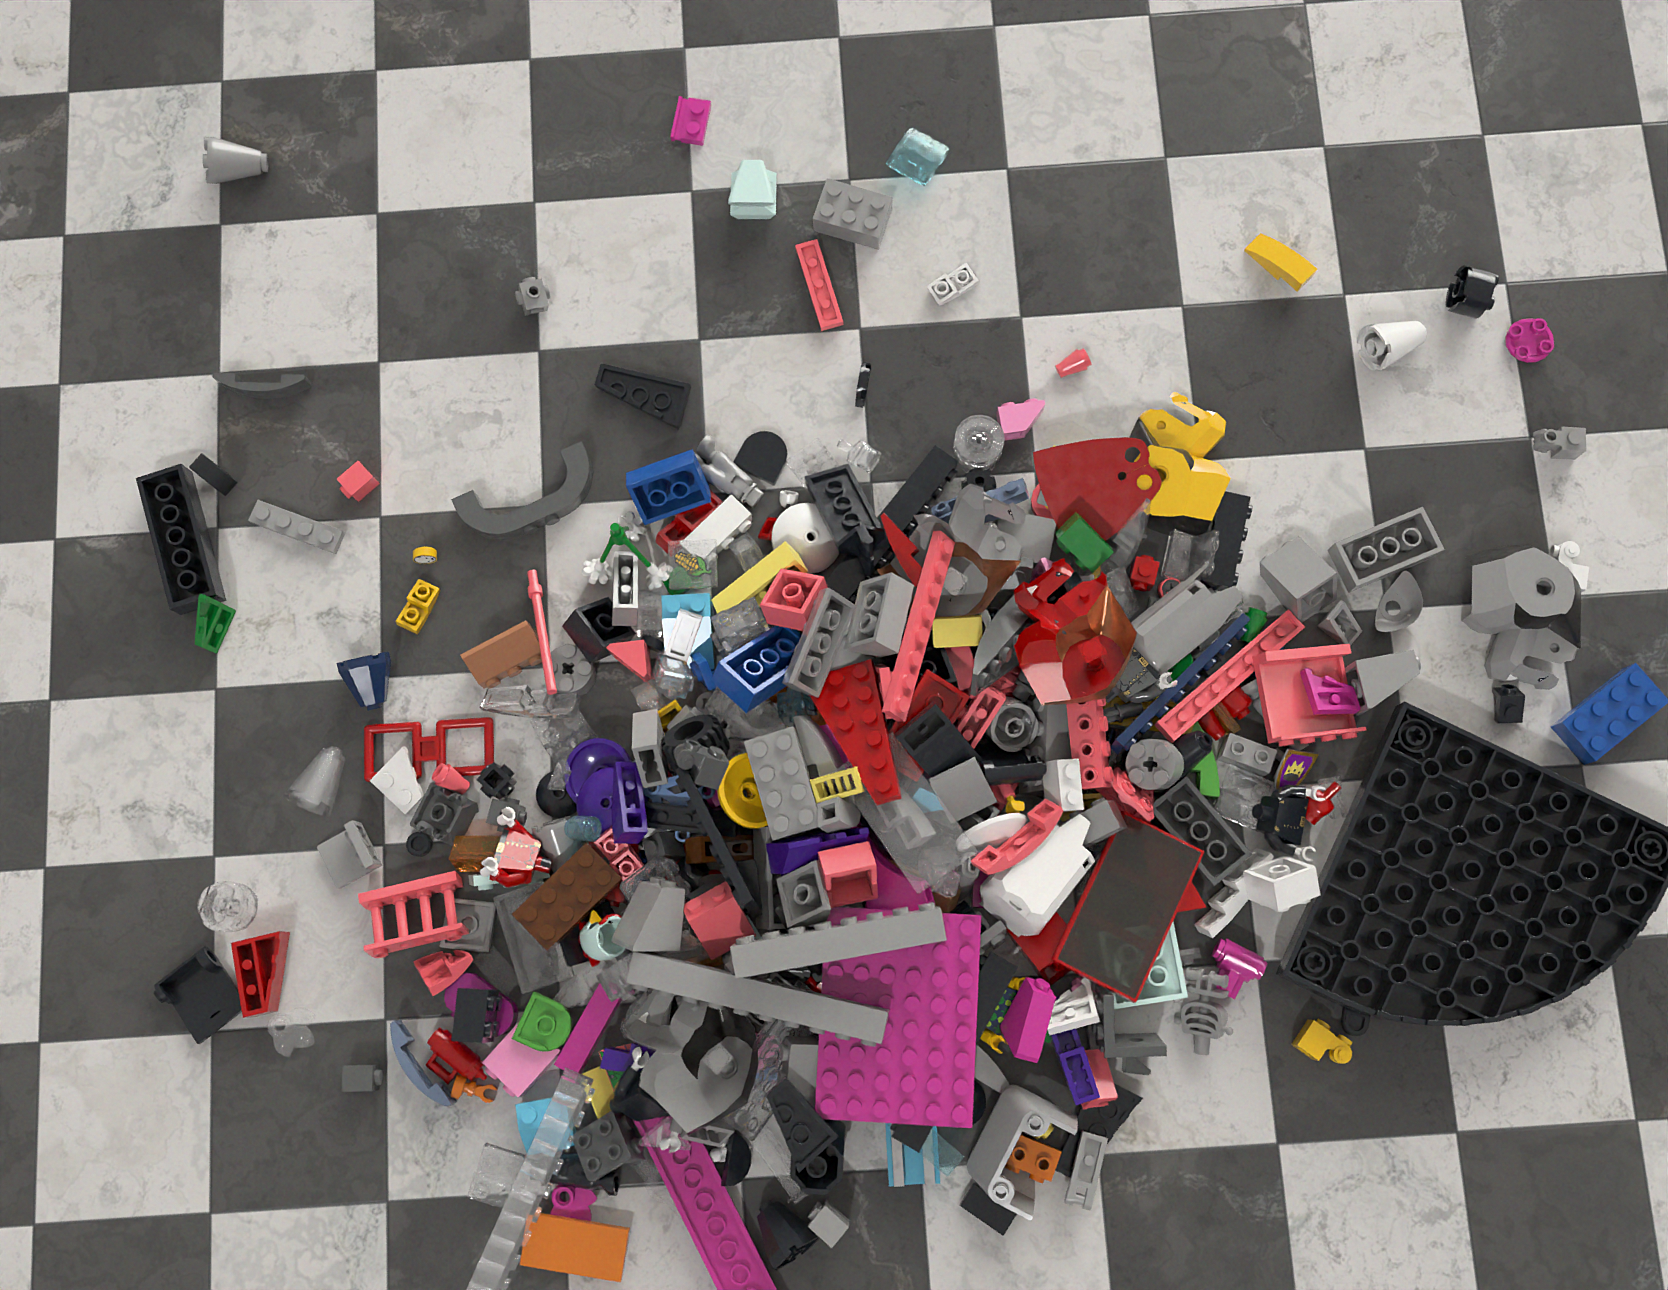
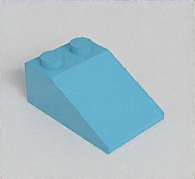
[661,593,715,672]

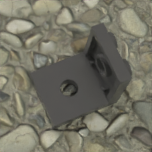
[1091,984,1167,1058]

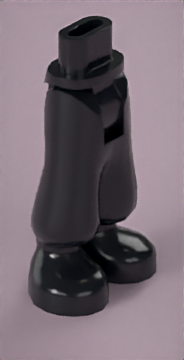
[530,1153,620,1196]

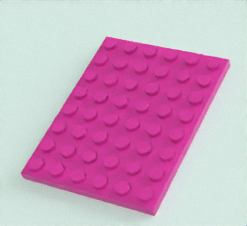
[815,907,981,1128]

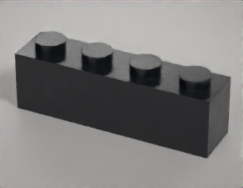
[1200,491,1253,591]

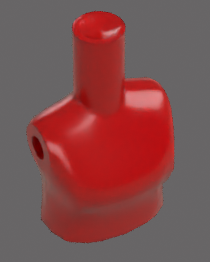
[1305,781,1342,825]

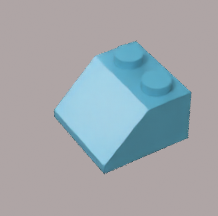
[515,1094,576,1155]

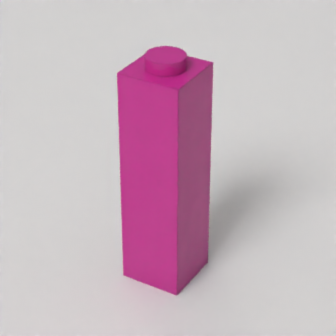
[554,981,625,1077]

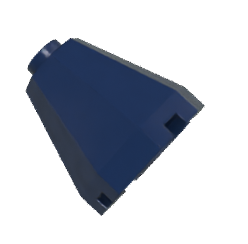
[336,652,391,711]

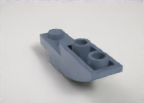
[931,478,1029,523]

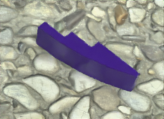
[1050,995,1100,1105]

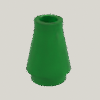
[1240,607,1268,643]

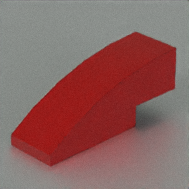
[655,490,723,558]

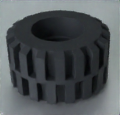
[661,714,730,775]

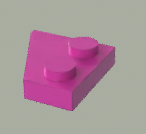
[1300,668,1361,715]

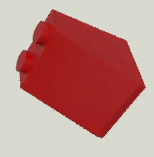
[1004,912,1087,986]

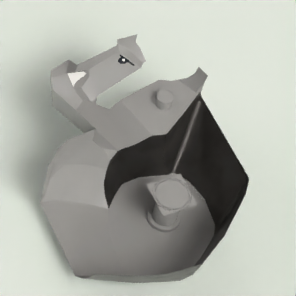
[1462,545,1581,690]
[624,989,758,1135]

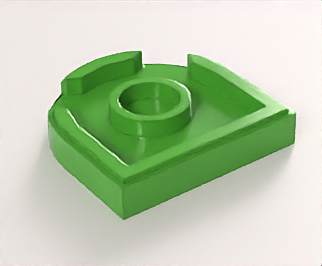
[512,991,572,1052]

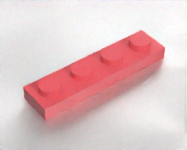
[795,239,843,331]

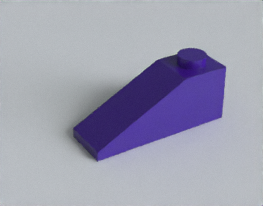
[611,762,648,844]

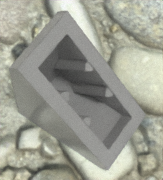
[1317,601,1362,646]

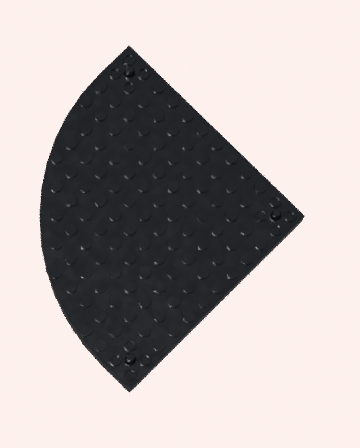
[1276,701,1668,1026]

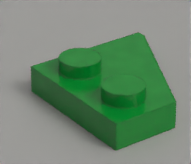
[194,594,236,654]

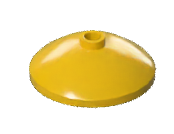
[717,753,768,828]

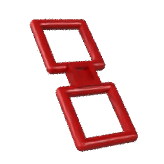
[364,717,494,782]

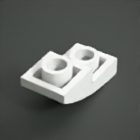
[927,263,980,306]

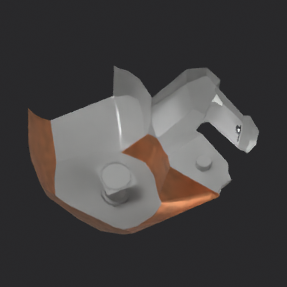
[877,484,1026,617]

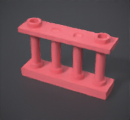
[358,871,469,958]

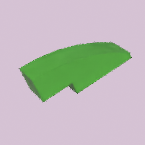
[1189,721,1220,799]

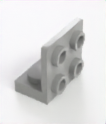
[317,820,383,889]

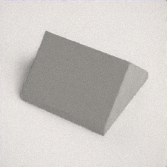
[776,860,831,928]

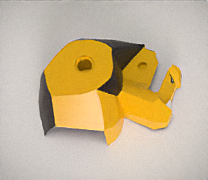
[1118,392,1231,538]

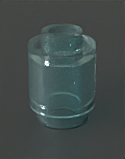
[564,816,602,842]

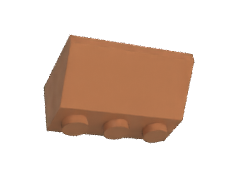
[461,621,542,689]

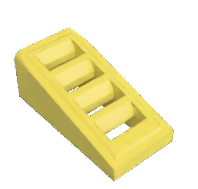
[809,767,864,804]

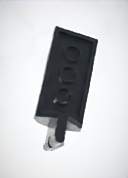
[804,463,885,576]

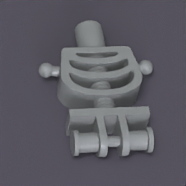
[1174,968,1233,1055]

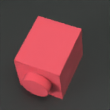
[337,461,380,502]

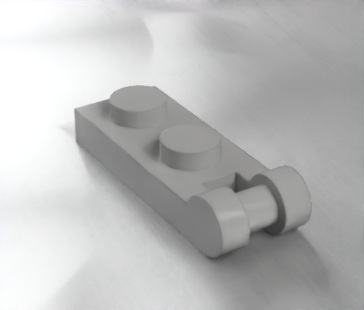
[1064,1131,1108,1210]

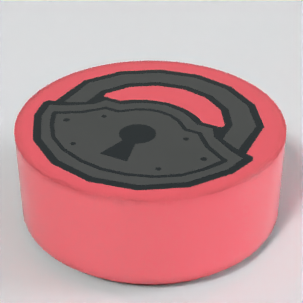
[1158,578,1180,598]

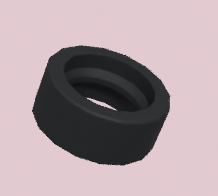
[189,453,237,496]

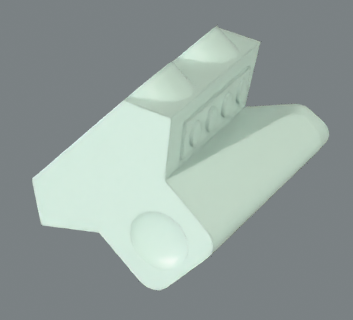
[728,160,777,219]

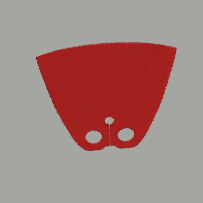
[1033,437,1162,541]

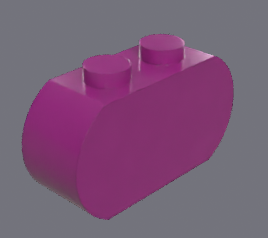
[444,973,518,1036]

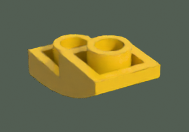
[396,579,440,635]

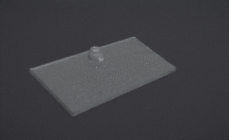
[833,732,978,894]

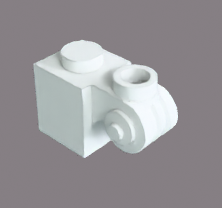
[1549,541,1589,593]

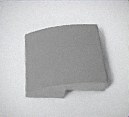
[928,757,997,824]

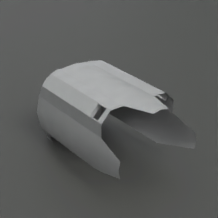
[1131,564,1243,683]

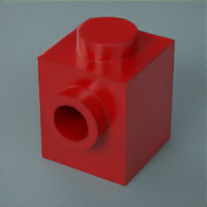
[1127,555,1160,592]

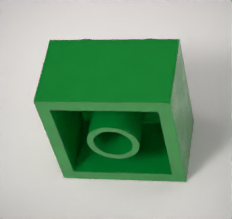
[1055,512,1114,573]

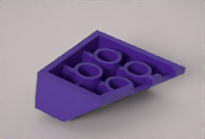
[766,827,869,877]

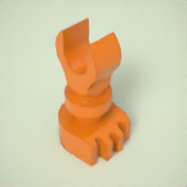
[450,1074,498,1103]

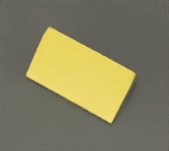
[932,615,983,648]
[581,1066,614,1119]

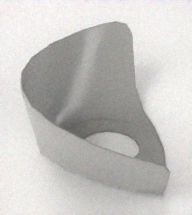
[1375,570,1423,632]

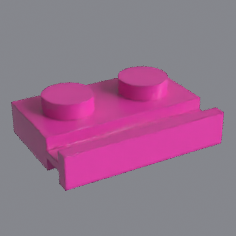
[670,96,712,146]

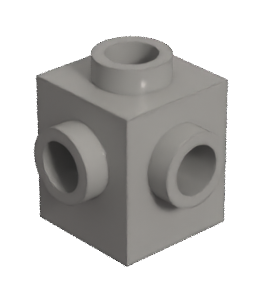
[515,277,550,316]

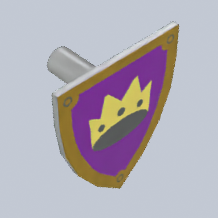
[1273,748,1319,790]

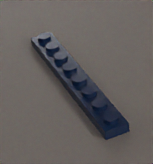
[1111,613,1250,755]

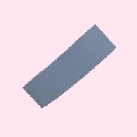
[390,1020,457,1107]

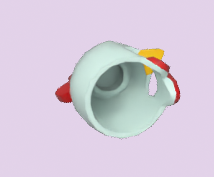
[578,910,626,967]

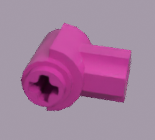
[1212,938,1267,999]

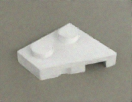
[370,746,424,814]
[1047,978,1100,1035]

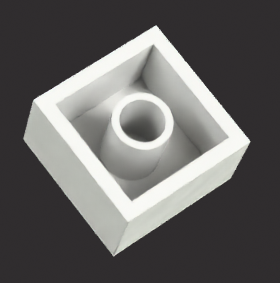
[1243,856,1320,912]

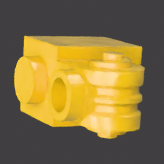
[1291,1019,1353,1064]

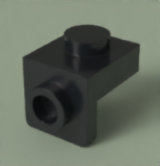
[1492,684,1525,723]

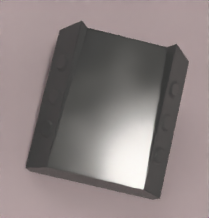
[410,782,479,847]

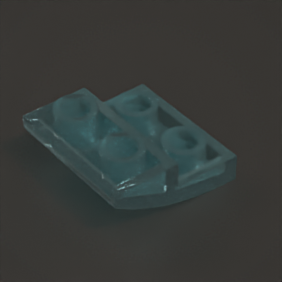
[886,127,950,187]

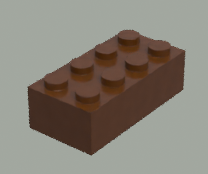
[512,842,622,953]

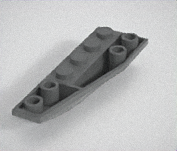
[970,595,1036,696]

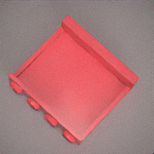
[1252,644,1366,747]

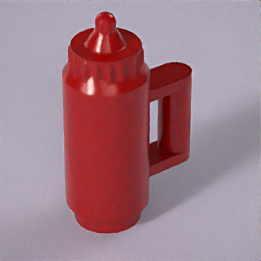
[425,1027,487,1085]

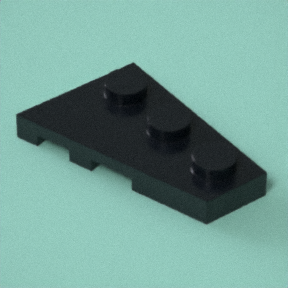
[766,1076,838,1172]

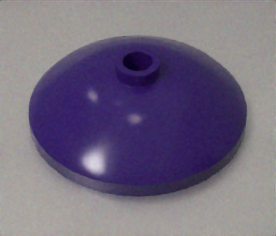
[564,738,632,808]
[577,767,649,838]

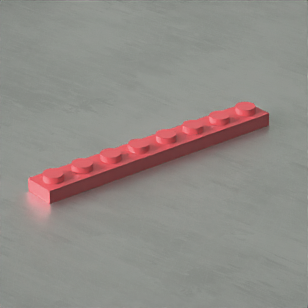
[882,530,955,722]
[1154,609,1305,743]

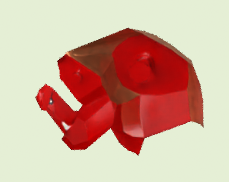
[1014,558,1137,705]

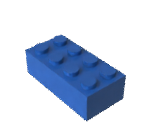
[711,626,801,713]
[1550,663,1668,765]

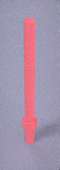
[527,570,557,695]

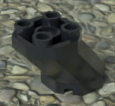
[790,1119,846,1195]

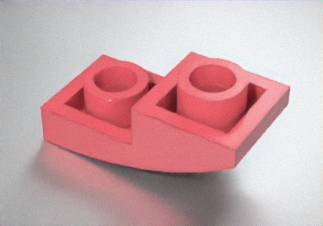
[594,826,645,883]

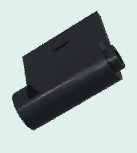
[974,743,1047,786]
[154,946,242,1045]

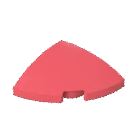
[413,950,473,996]

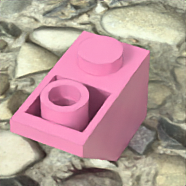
[996,398,1045,441]

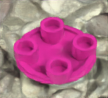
[1505,318,1554,363]

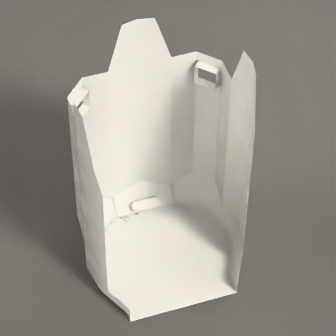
[980,814,1102,937]

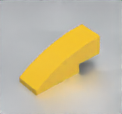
[1244,233,1317,292]

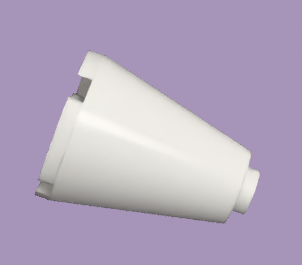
[1357,321,1427,371]

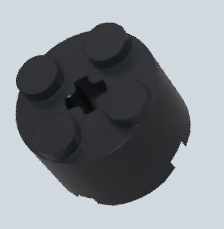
[1445,265,1499,319]

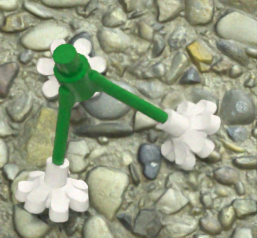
[582,511,674,590]

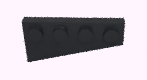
[595,363,691,430]
[1055,1084,1143,1178]

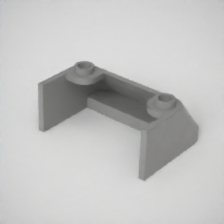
[967,1085,1078,1221]

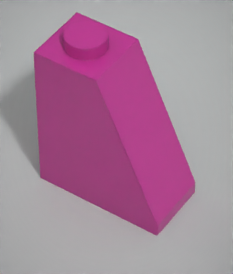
[999,977,1056,1063]

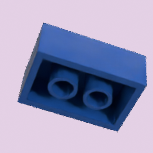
[626,449,711,525]

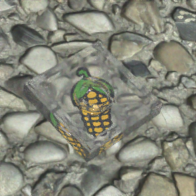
[668,539,718,590]

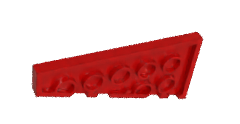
[809,659,902,805]

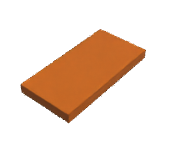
[520,1211,630,1282]

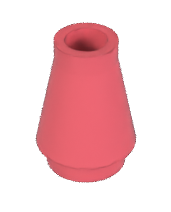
[1055,348,1092,378]
[432,763,470,794]

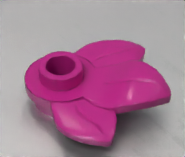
[550,1185,597,1221]

